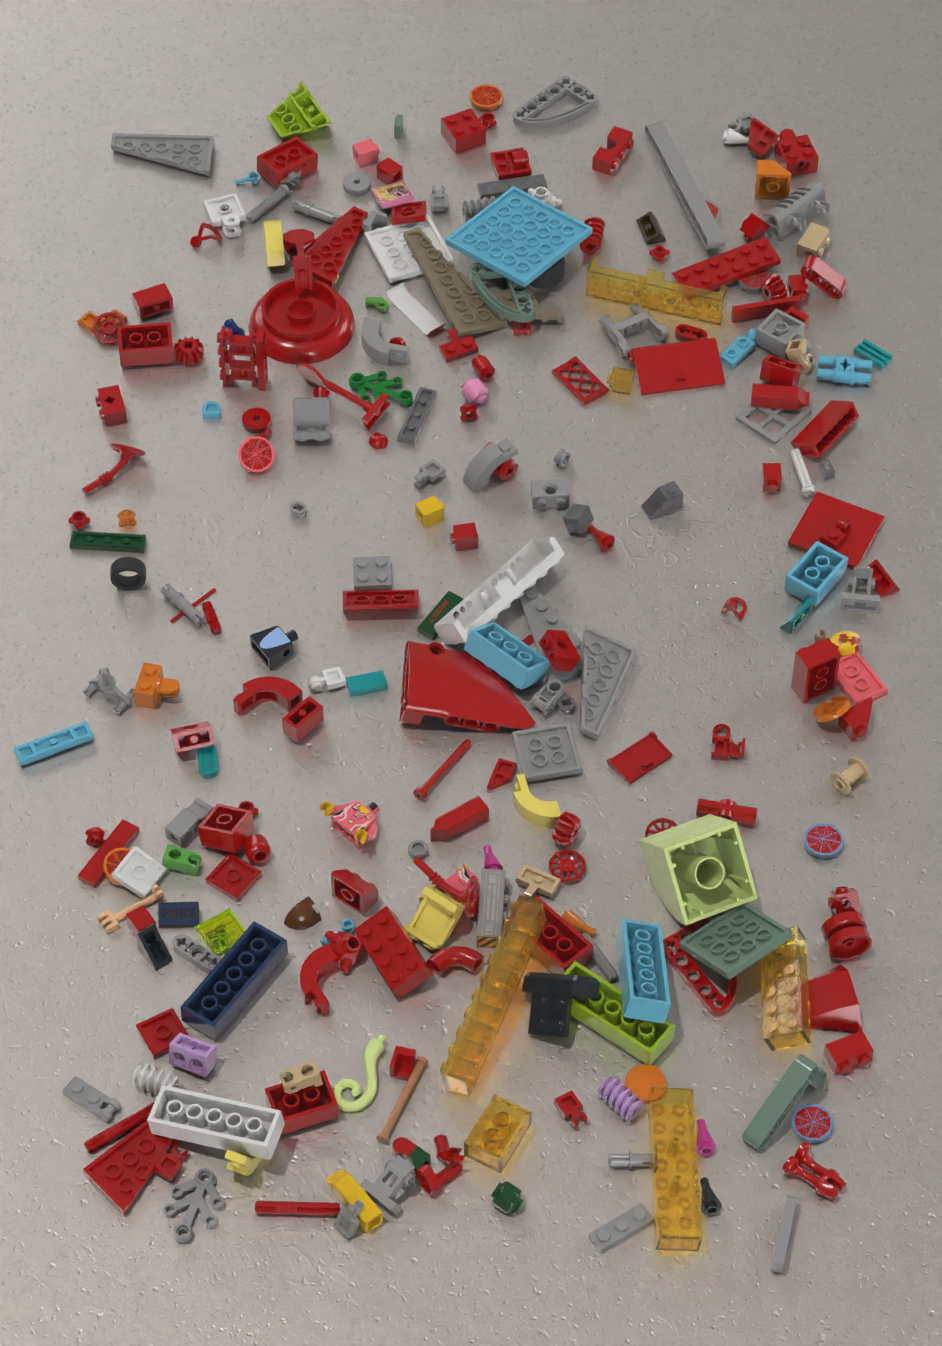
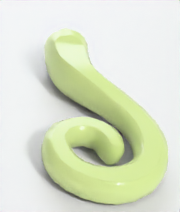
[333,1034,386,1113]

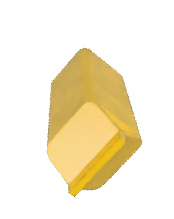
[325,1168,383,1233]

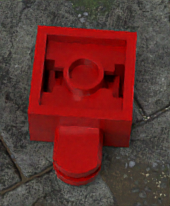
[774,129,819,177]

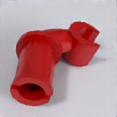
[433,1134,465,1163]

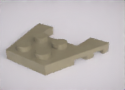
[497,284,564,322]

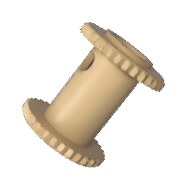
[830,757,869,795]

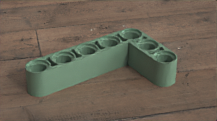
[742,1054,827,1151]

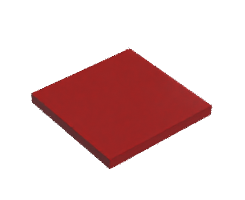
[787,491,885,570]

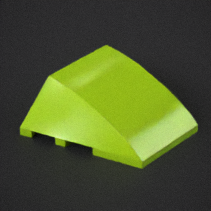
[267,81,332,140]

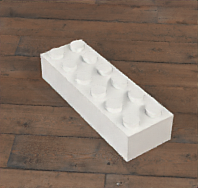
[147,1085,285,1160]

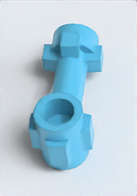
[320,919,356,946]

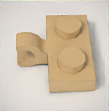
[516,864,561,903]

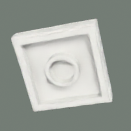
[111,846,167,899]

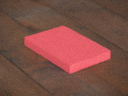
[836,651,888,706]

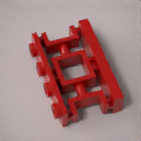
[217,326,268,391]

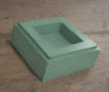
[394,115,403,139]

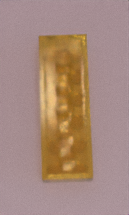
[760,926,811,1051]

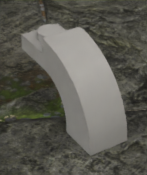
[463,438,518,493]

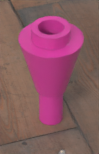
[483,845,503,870]
[695,1119,716,1155]

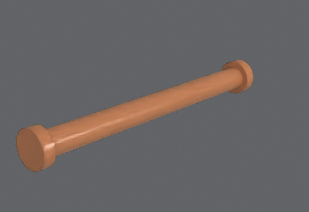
[376,1056,428,1144]

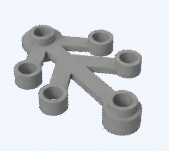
[163,1168,224,1242]

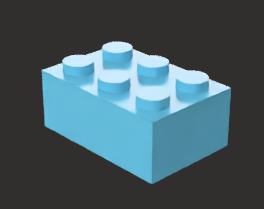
[784,541,848,607]

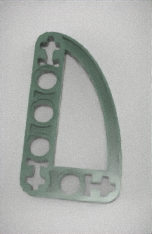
[469,263,535,322]

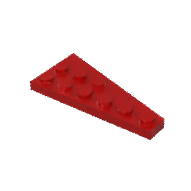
[291,206,368,287]
[83,1120,176,1214]

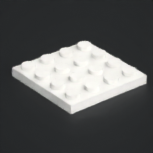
[364,214,454,283]

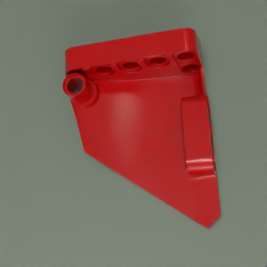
[399,641,536,732]

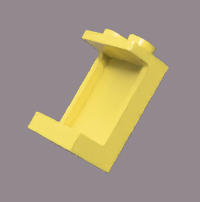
[404,886,465,950]

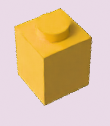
[415,495,445,528]

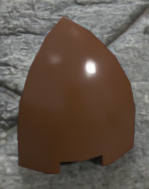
[284,896,322,930]

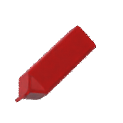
[751,383,810,410]
[430,796,489,842]

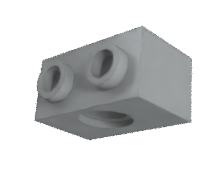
[531,478,570,509]

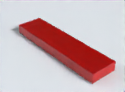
[731,295,801,323]
[78,819,139,888]

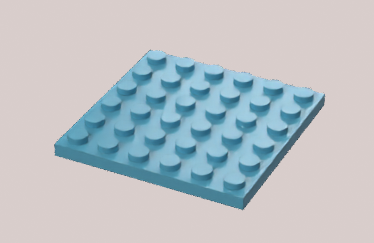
[445,186,593,287]

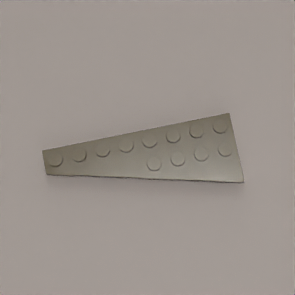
[403,228,506,338]

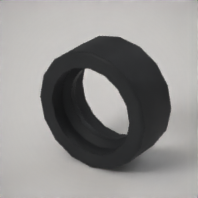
[110,557,146,590]

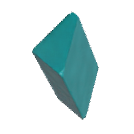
[780,597,813,634]

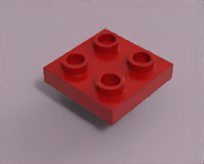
[490,147,532,180]

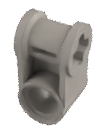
[530,678,564,716]

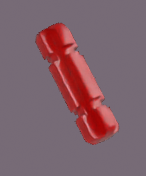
[202,601,221,634]

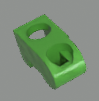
[162,845,202,875]

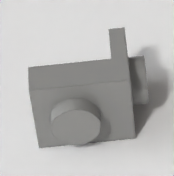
[362,210,387,232]

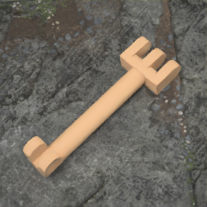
[97,884,164,933]

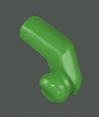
[365,297,389,312]

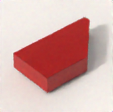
[487,758,517,790]

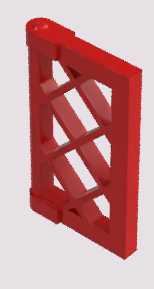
[552,356,609,405]

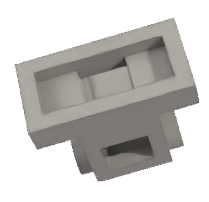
[840,565,880,613]
[360,1155,416,1214]

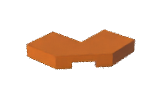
[77,309,128,333]

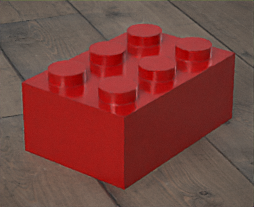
[117,322,174,367]
[791,638,841,704]
[264,1070,339,1135]

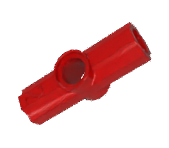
[696,798,758,826]

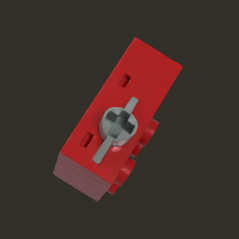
[257,136,318,189]

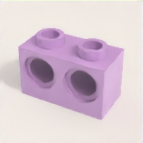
[169,1033,216,1077]

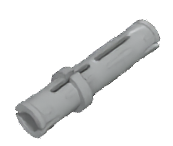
[292,198,342,224]
[161,583,206,627]

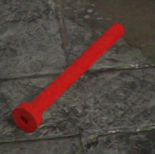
[413,739,471,801]

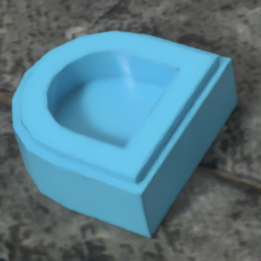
[202,401,221,419]

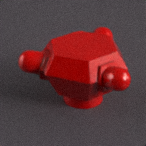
[325,931,364,973]

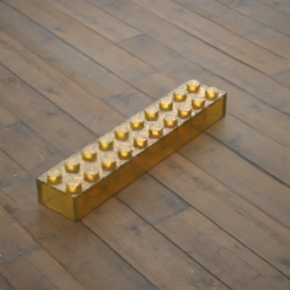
[440,895,546,1098]

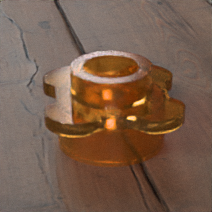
[117,509,137,527]

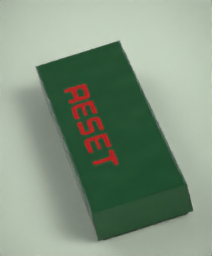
[417,591,464,639]

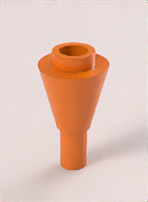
[562,909,597,937]

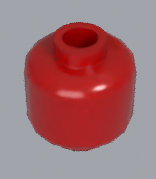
[243,834,271,863]

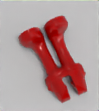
[782,1141,846,1200]

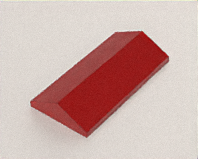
[343,589,419,611]

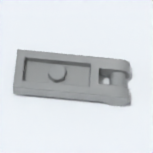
[62,1076,121,1122]

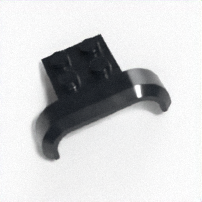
[522,972,600,1038]

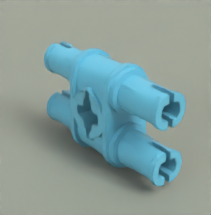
[816,354,873,385]

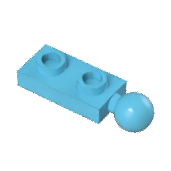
[720,328,756,368]

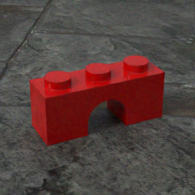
[592,126,634,176]

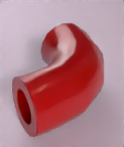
[427,946,484,975]

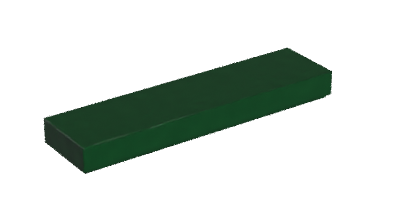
[70,531,146,553]

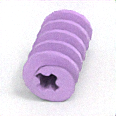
[597,1077,644,1121]

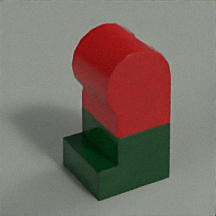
[392,1137,431,1179]

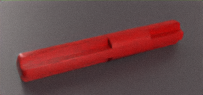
[84,1102,155,1153]
[255,1201,340,1216]

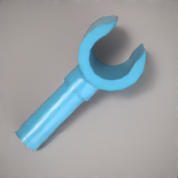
[235,171,260,185]

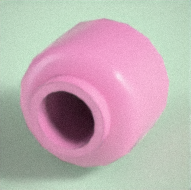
[461,378,488,404]

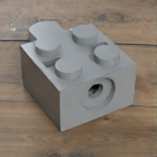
[755,309,812,359]

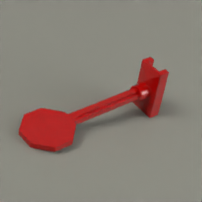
[283,229,315,291]
[296,362,390,431]

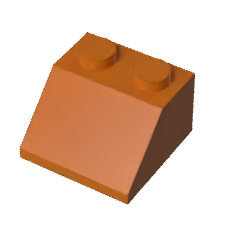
[755,160,791,200]

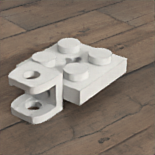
[203,193,246,239]

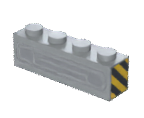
[476,869,509,948]

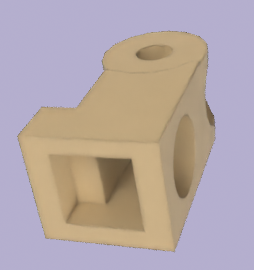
[785,338,814,374]
[279,1059,323,1094]

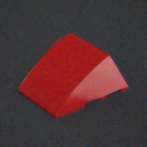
[786,964,862,1033]

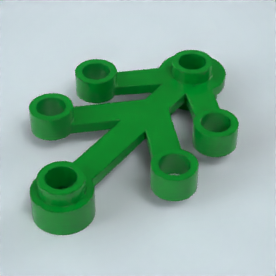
[349,371,413,407]

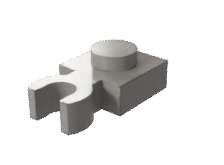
[728,113,754,133]
[430,185,448,211]

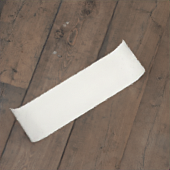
[387,282,446,335]

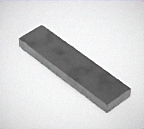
[477,174,547,199]
[397,387,437,446]

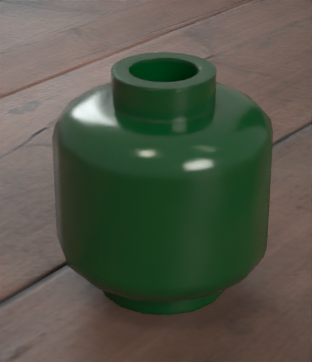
[490,1181,524,1213]

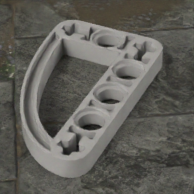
[513,76,598,129]

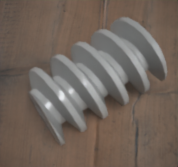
[462,196,496,223]

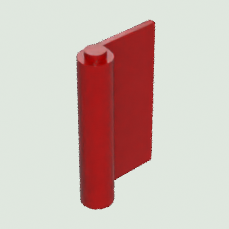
[628,337,725,395]

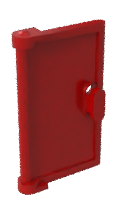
[606,731,673,784]

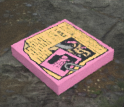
[371,181,415,209]

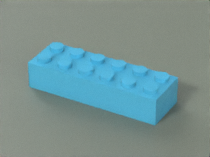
[616,919,671,1023]

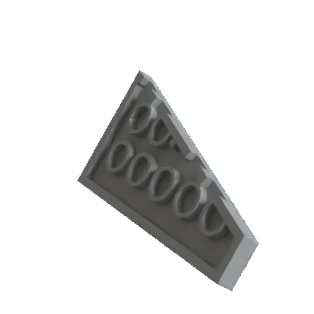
[111,133,214,176]

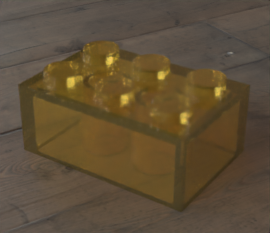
[464,1094,532,1173]

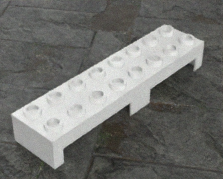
[434,537,565,645]

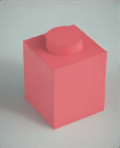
[352,138,380,167]

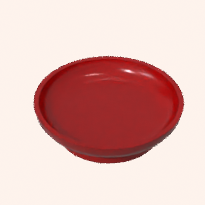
[248,279,355,365]

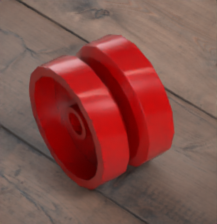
[821,911,872,960]

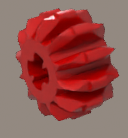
[760,273,787,300]
[174,336,204,366]
[552,811,581,847]

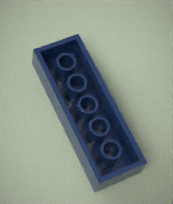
[180,921,288,1040]

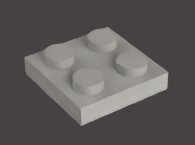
[353,556,392,591]

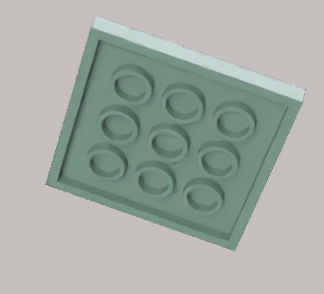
[679,903,793,980]

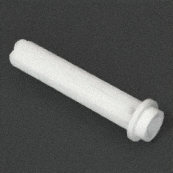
[790,448,816,497]

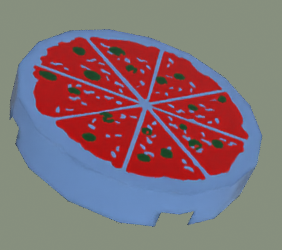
[803,823,844,860]
[791,1104,833,1144]

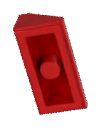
[865,559,900,597]

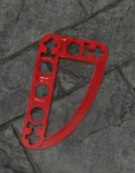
[663,919,737,1016]

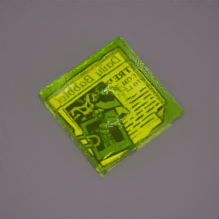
[195,908,246,957]

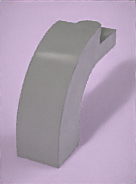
[361,317,409,366]

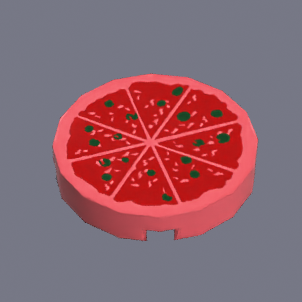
[238,436,275,473]

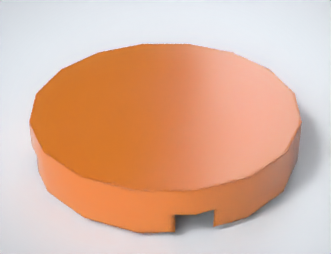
[813,695,851,722]
[625,1064,666,1104]

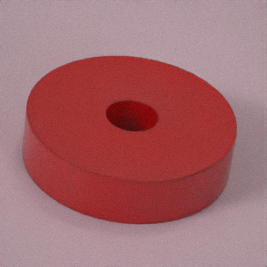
[242,408,271,434]

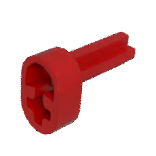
[415,1162,463,1196]

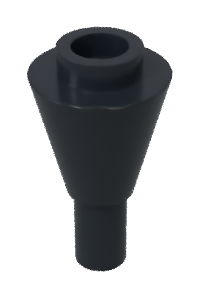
[700,1177,722,1215]

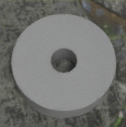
[343,172,371,196]

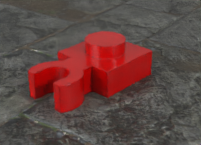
[554,1090,587,1129]
[153,1144,188,1181]

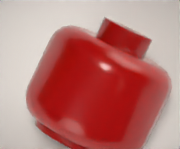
[368,432,388,450]

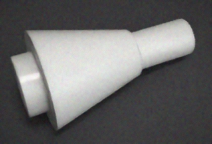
[722,128,749,144]

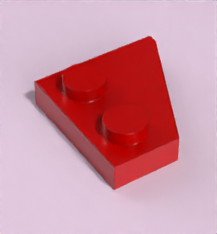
[748,117,779,159]

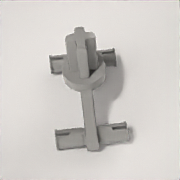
[83,667,135,714]

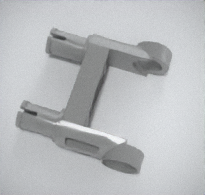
[599,302,669,358]

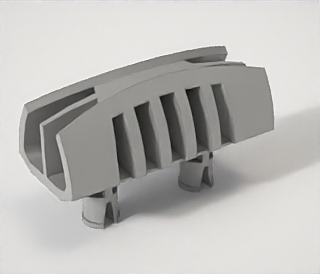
[762,180,830,241]

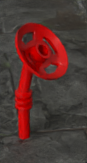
[82,443,146,494]
[413,856,479,917]

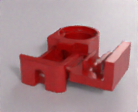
[710,724,746,761]

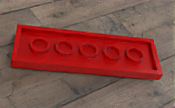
[671,237,781,300]

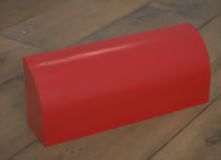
[790,400,859,459]

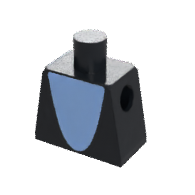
[250,626,298,671]

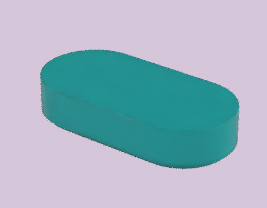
[197,745,218,779]

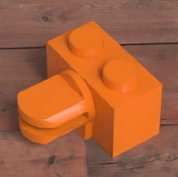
[134,662,180,709]

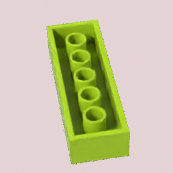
[563,961,675,1065]

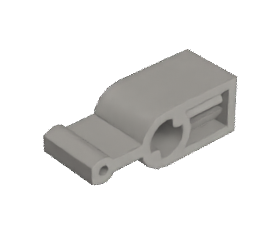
[165,798,213,848]

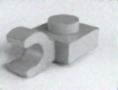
[414,459,445,488]
[334,1199,364,1239]

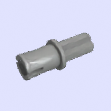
[608,1151,651,1169]

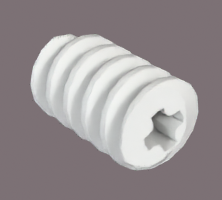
[132,1063,180,1096]

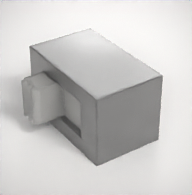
[818,459,835,480]

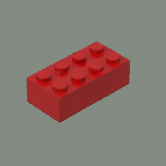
[507,896,593,974]
[354,906,434,998]

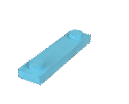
[13,721,94,766]

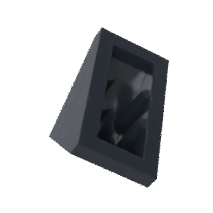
[136,924,172,970]

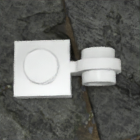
[308,666,346,692]

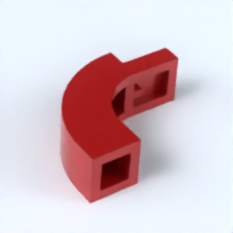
[233,676,303,715]
[300,943,339,1017]

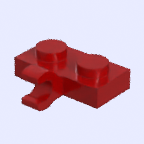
[439,328,479,363]

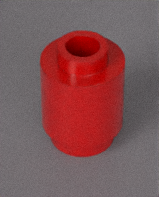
[471,355,495,380]

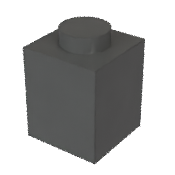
[562,504,594,534]

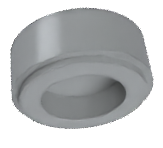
[408,840,428,860]

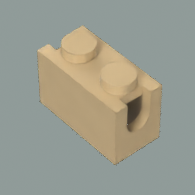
[796,222,831,259]

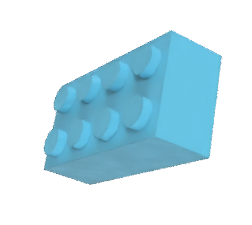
[464,621,550,690]

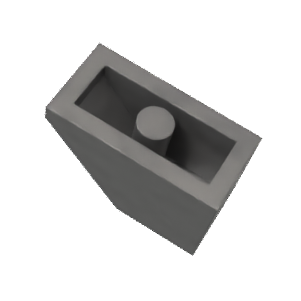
[641,481,683,520]

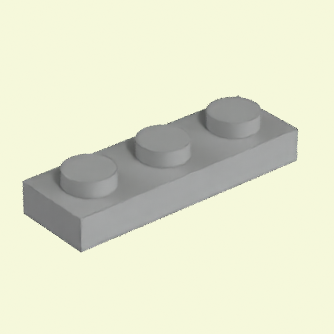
[588,1203,654,1254]

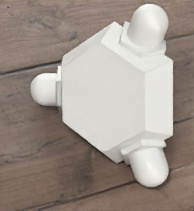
[528,187,563,208]

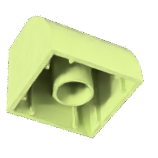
[638,814,758,925]

